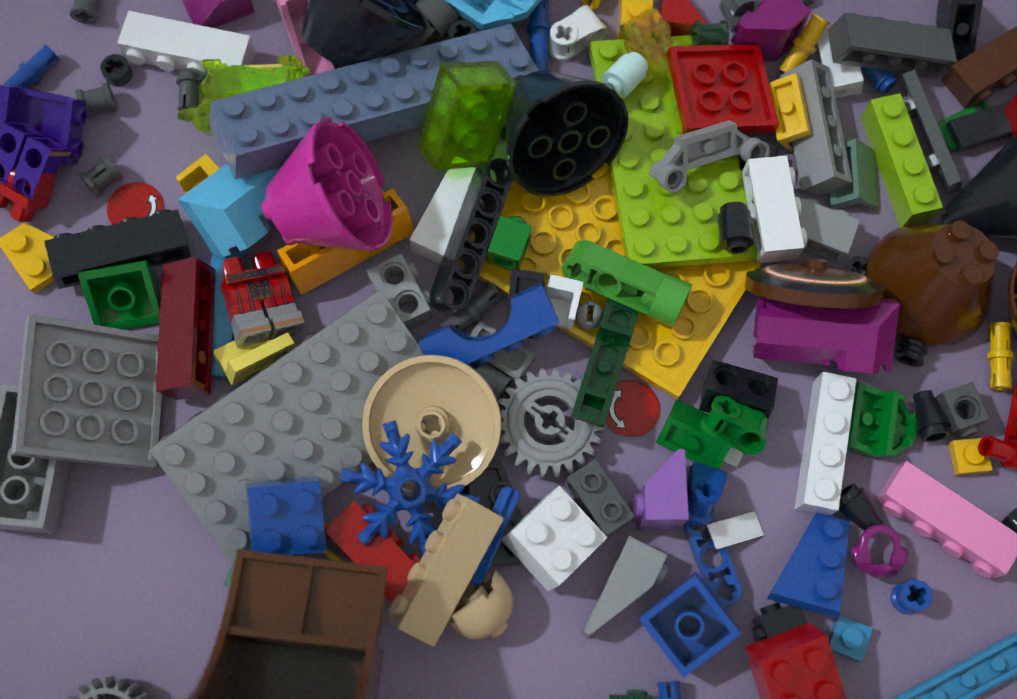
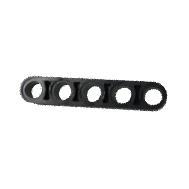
[430,158,513,312]

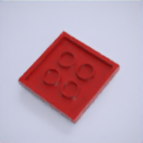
[666,44,779,134]

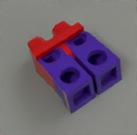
[0,121,72,222]

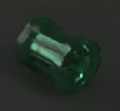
[691,20,729,46]

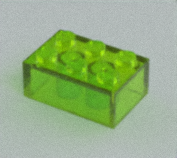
[418,61,517,171]

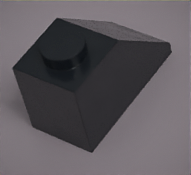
[936,0,983,60]

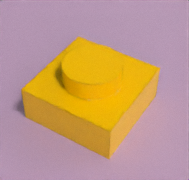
[948,438,992,476]

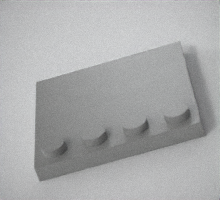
[11,314,162,470]

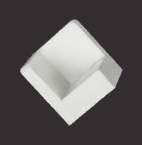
[547,274,583,329]

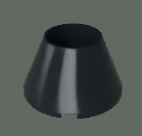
[301,0,429,68]

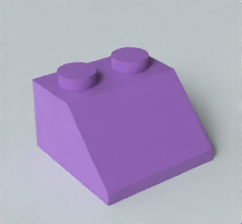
[631,449,689,531]

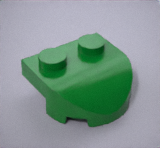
[847,382,917,458]

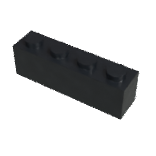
[44,209,191,289]

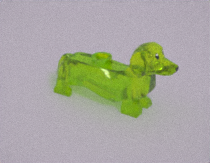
[177,55,311,133]

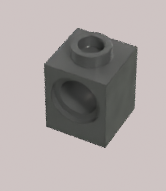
[935,382,989,438]

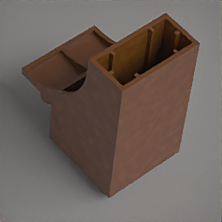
[186,550,388,699]

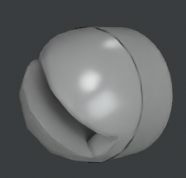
[576,301,603,330]

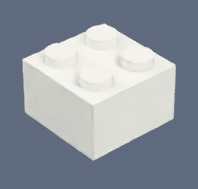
[501,485,607,591]

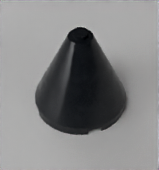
[941,133,1017,239]

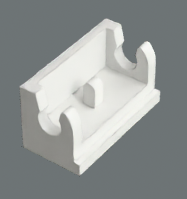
[817,30,864,98]

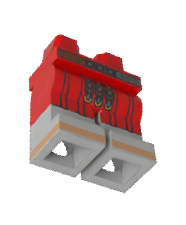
[220,251,305,348]

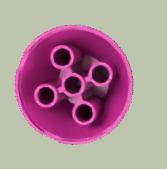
[261,117,393,251]

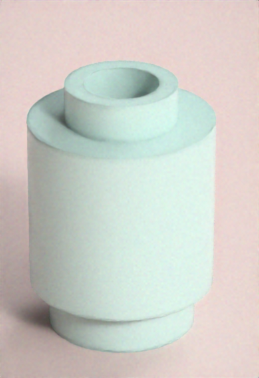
[602,52,648,99]

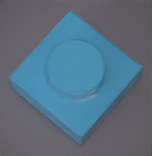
[828,615,873,663]

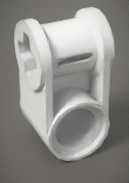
[548,5,608,62]

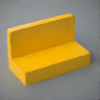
[769,73,812,152]

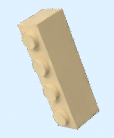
[388,493,504,647]

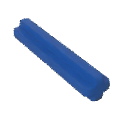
[469,486,520,586]

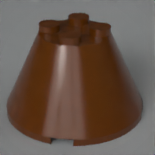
[865,221,999,347]

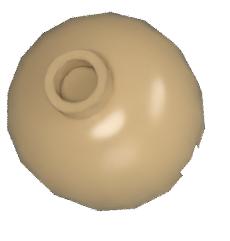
[448,570,514,639]

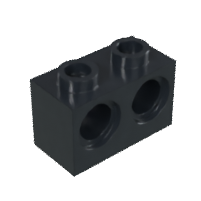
[699,360,778,419]

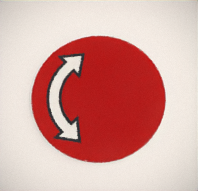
[107,182,163,225]
[606,380,660,437]

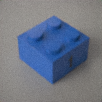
[246,476,326,556]
[639,571,741,678]

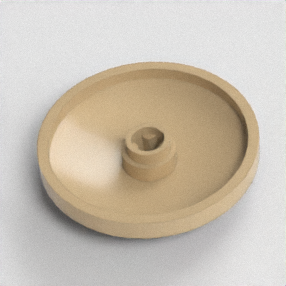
[362,355,502,492]

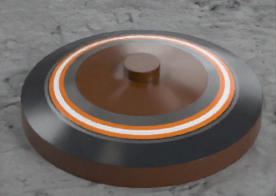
[745,258,885,308]

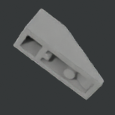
[581,536,669,637]

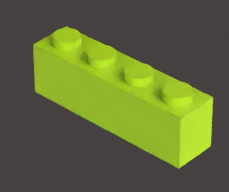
[860,93,943,227]

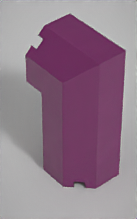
[752,296,900,374]

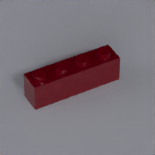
[155,257,215,400]

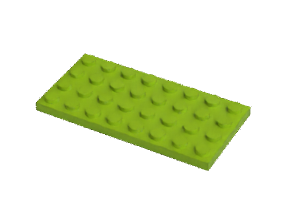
[588,34,757,269]

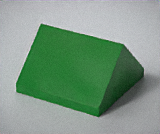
[78,260,161,330]

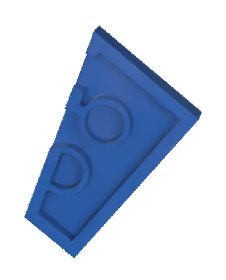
[767,512,850,618]

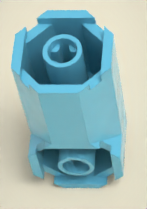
[177,163,282,257]

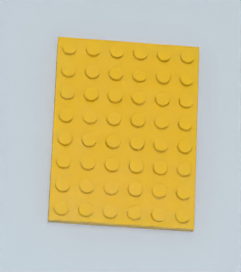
[457,162,762,400]

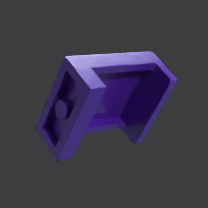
[0,85,88,165]

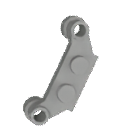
[650,120,770,193]

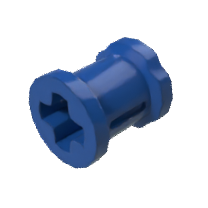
[891,579,933,614]

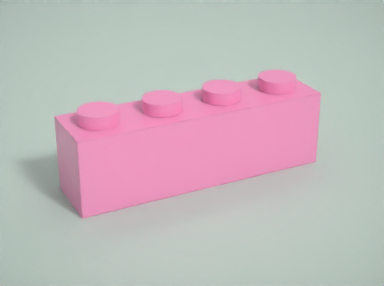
[876,461,1017,578]

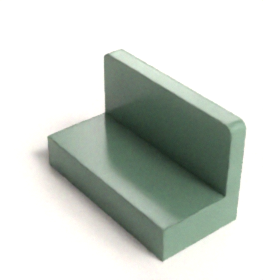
[830,138,879,209]

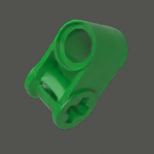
[699,396,769,455]

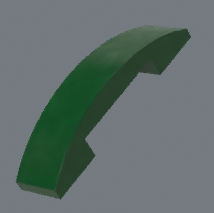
[571,299,639,428]

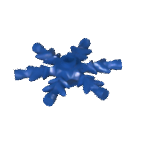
[339,420,479,555]

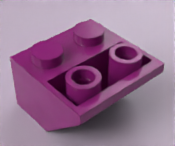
[730,0,811,62]

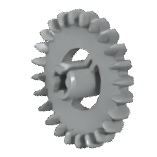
[498,368,605,478]

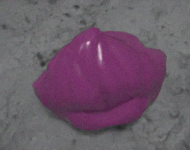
[850,524,908,578]

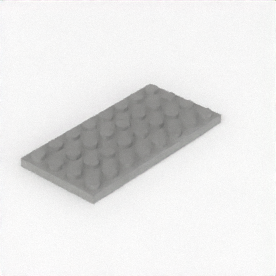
[149,290,424,563]

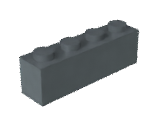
[827,13,957,78]

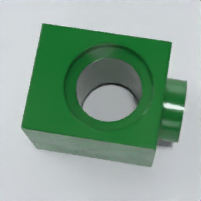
[487,216,532,270]

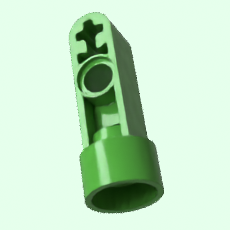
[562,240,692,327]

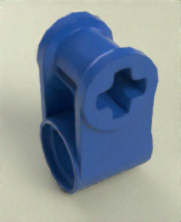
[687,460,727,526]

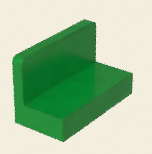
[655,400,731,469]

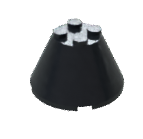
[505,70,628,197]

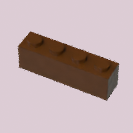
[941,26,1017,108]

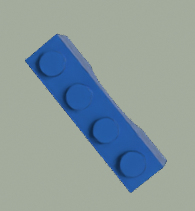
[418,282,559,366]

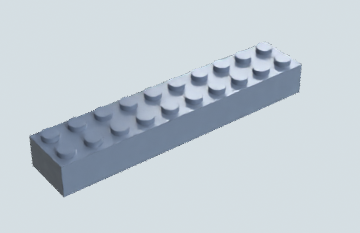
[210,23,538,179]

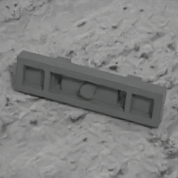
[902,69,961,195]

